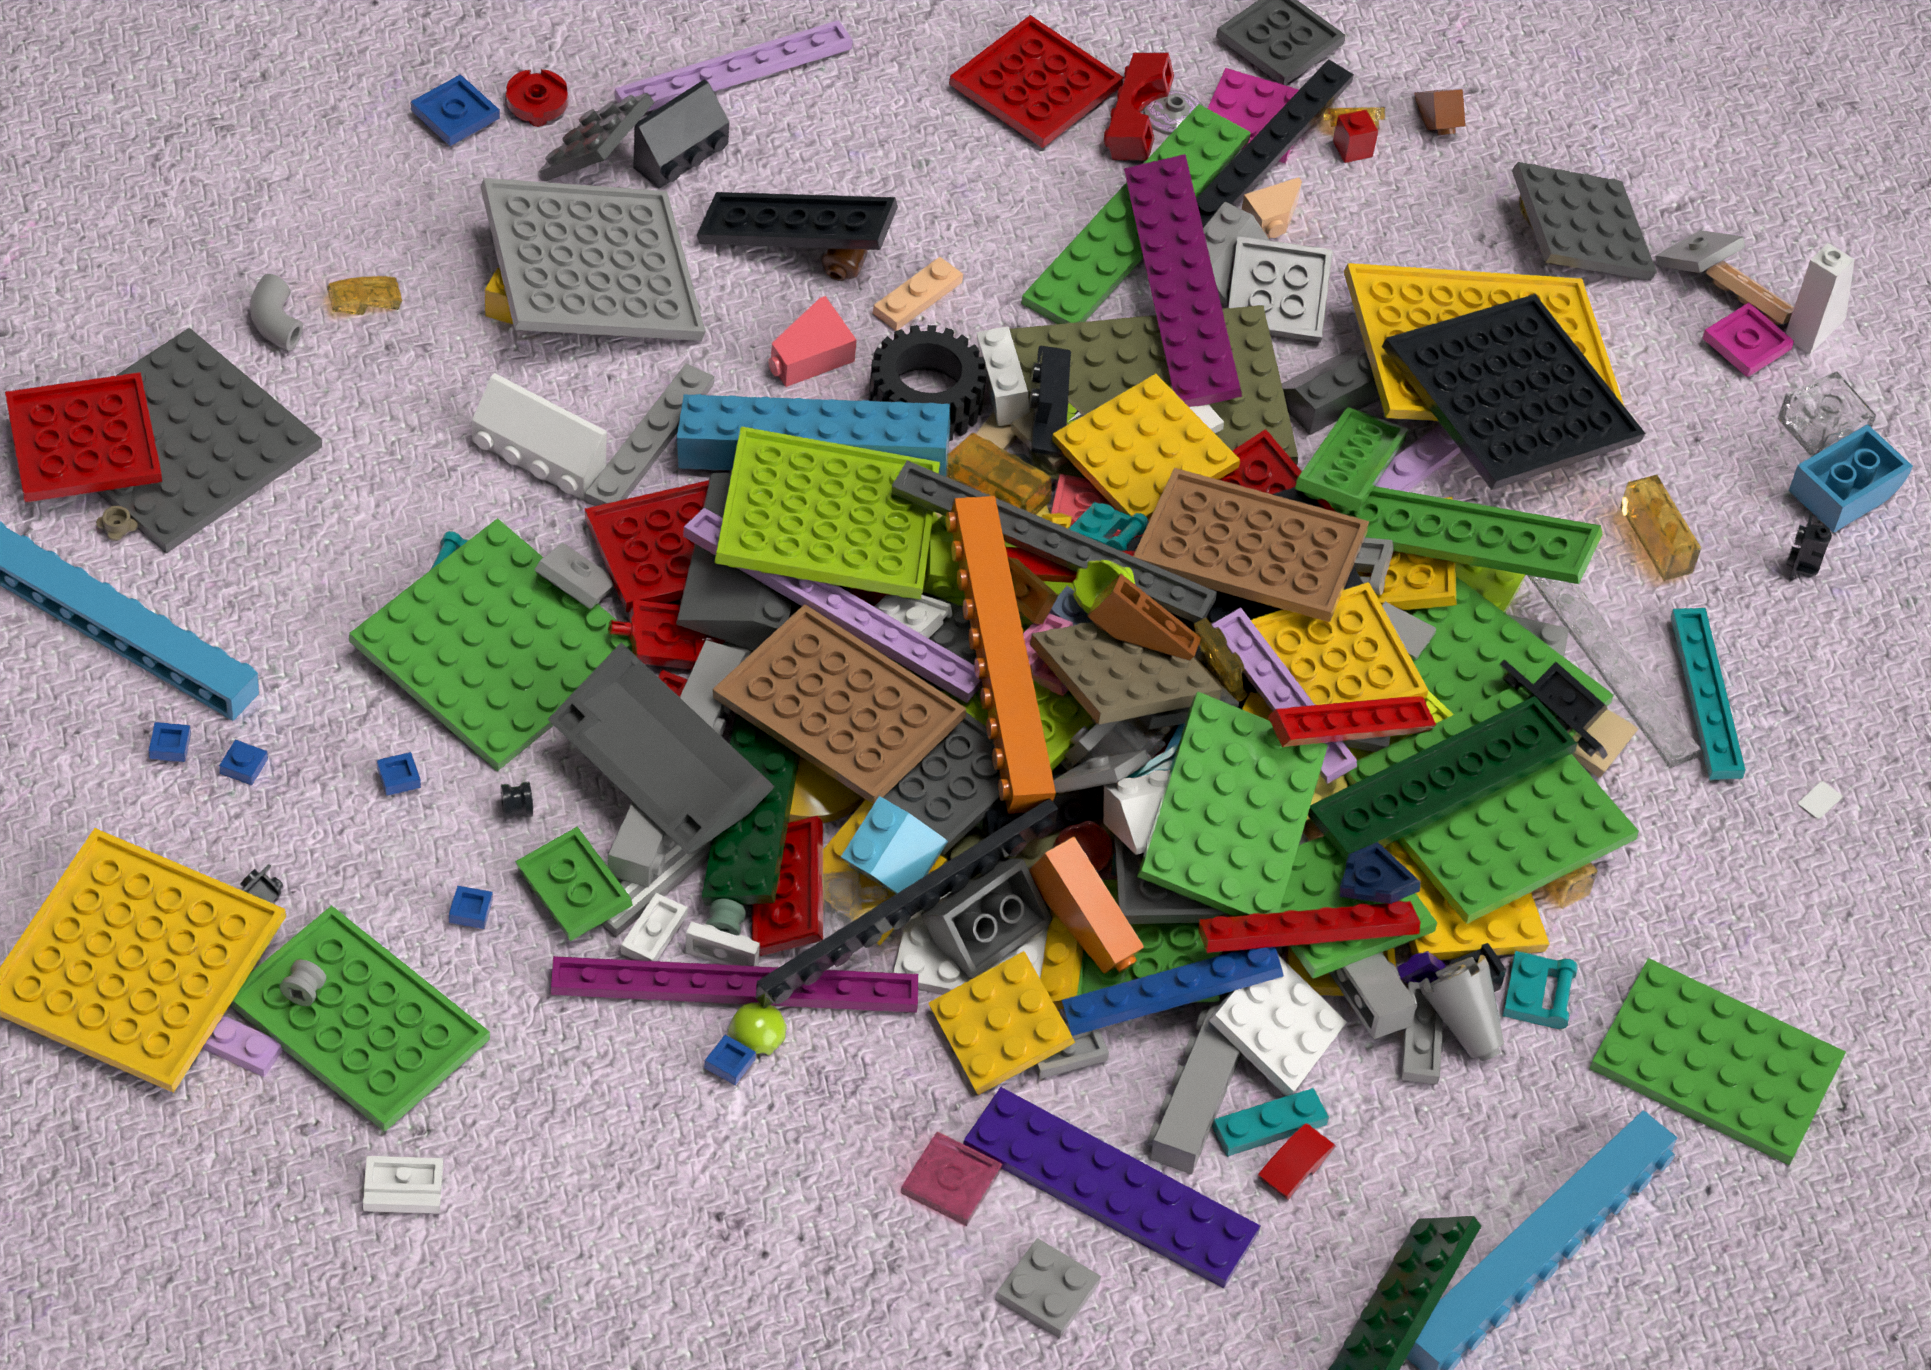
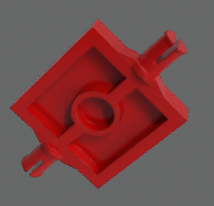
[608,600,725,670]

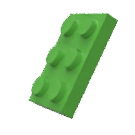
[515,826,633,941]

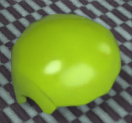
[727,1002,787,1055]

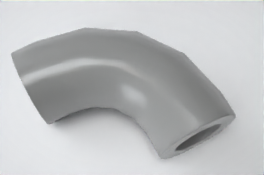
[250,274,303,351]

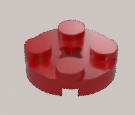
[506,69,569,127]

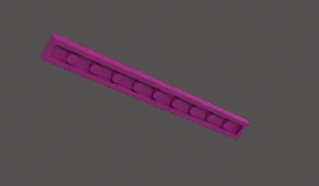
[551,956,919,1013]

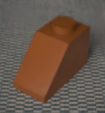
[1414,89,1466,135]

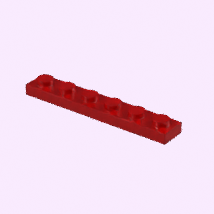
[1268,696,1436,747]
[1198,901,1421,953]

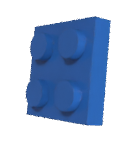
[410,74,500,146]

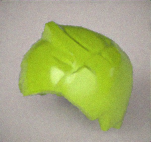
[1072,559,1135,614]

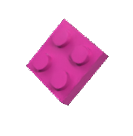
[1702,303,1794,377]

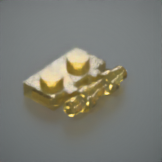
[1194,618,1247,702]

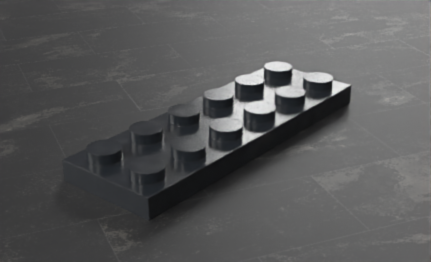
[697,192,898,250]

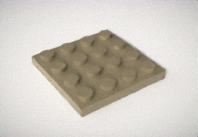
[1030,622,1222,725]

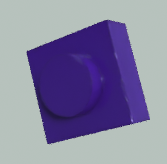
[1397,951,1445,984]

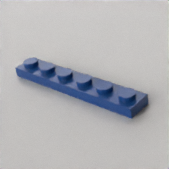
[1062,947,1284,1036]

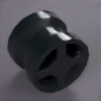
[500,781,533,820]

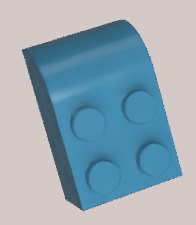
[1788,424,1913,533]

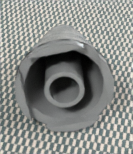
[1419,955,1504,1061]

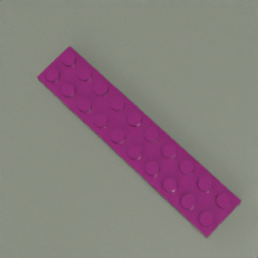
[1124,154,1242,407]

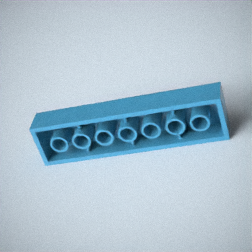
[677,394,950,477]

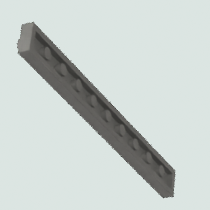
[892,460,1217,625]

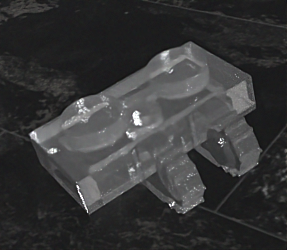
[822,870,888,939]

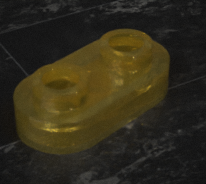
[1324,107,1385,127]

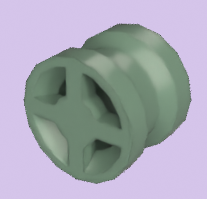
[706,899,746,936]

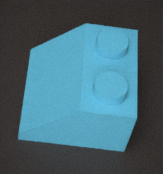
[841,796,948,894]

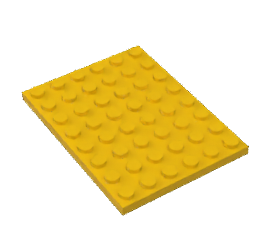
[1343,263,1625,421]

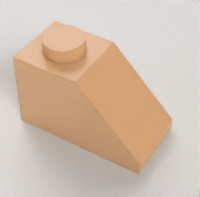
[1242,177,1302,239]

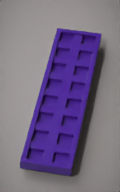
[963,1087,1261,1288]

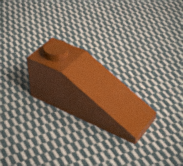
[1088,573,1201,660]

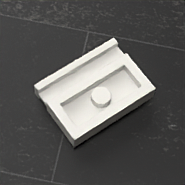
[874,595,953,638]
[363,1156,443,1214]

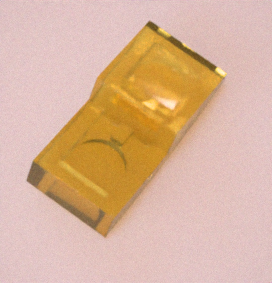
[327,276,403,315]

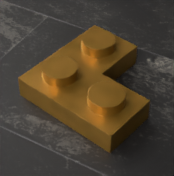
[1008,557,1058,625]

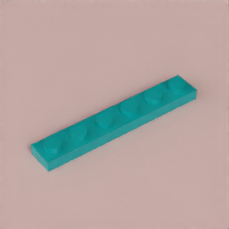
[1670,608,1746,780]

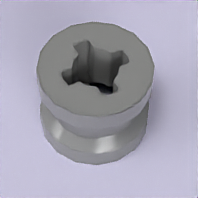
[280,959,326,1006]

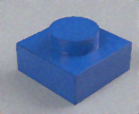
[149,722,191,762]
[219,739,268,785]
[376,752,421,796]
[449,885,493,929]
[704,1035,756,1086]

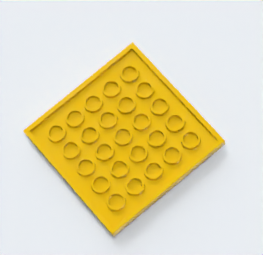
[0,828,287,1093]

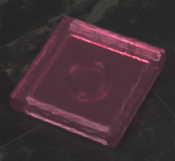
[901,1131,1003,1226]

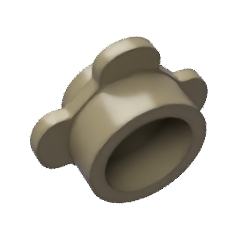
[96,506,138,541]

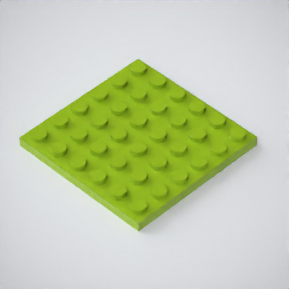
[715,426,940,600]

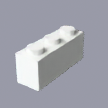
[976,326,1030,426]

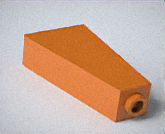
[1029,837,1144,974]

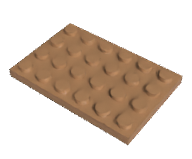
[1133,468,1369,622]
[712,604,966,805]

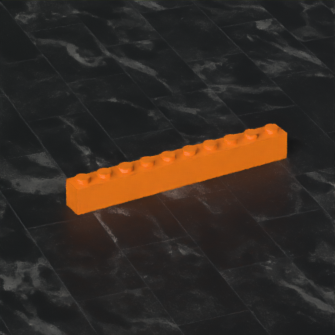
[946,496,1056,814]

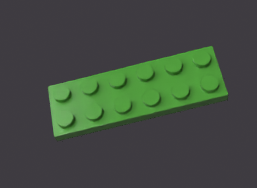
[1295,407,1408,512]

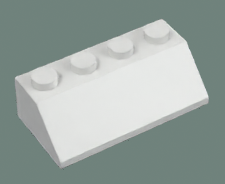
[472,373,607,500]
[1104,770,1170,855]

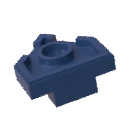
[1340,842,1421,904]

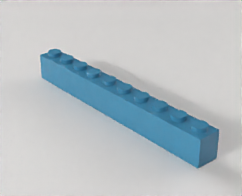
[0,521,259,721]
[1407,1110,1678,1370]

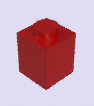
[1333,109,1378,163]

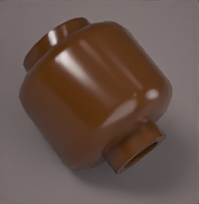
[821,248,868,281]

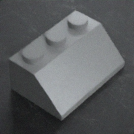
[1203,202,1269,309]

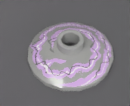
[1144,90,1203,135]

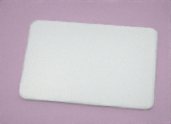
[1798,781,1843,819]

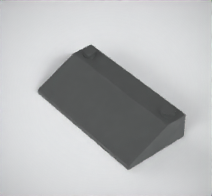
[676,473,793,650]
[548,642,775,855]

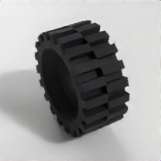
[868,325,987,441]

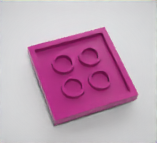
[1207,68,1299,164]

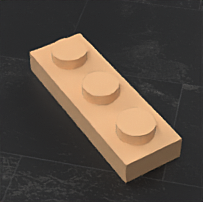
[873,257,963,331]
[1706,260,1794,325]

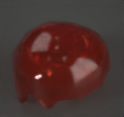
[1053,821,1112,872]

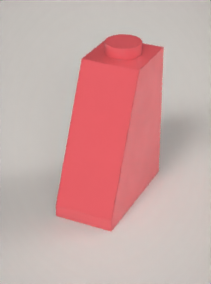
[768,296,857,387]

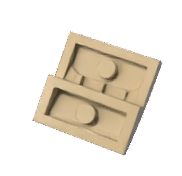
[1572,709,1638,779]

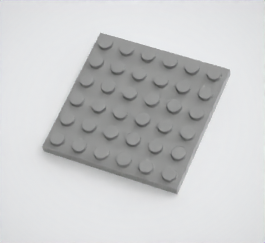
[480,178,706,341]

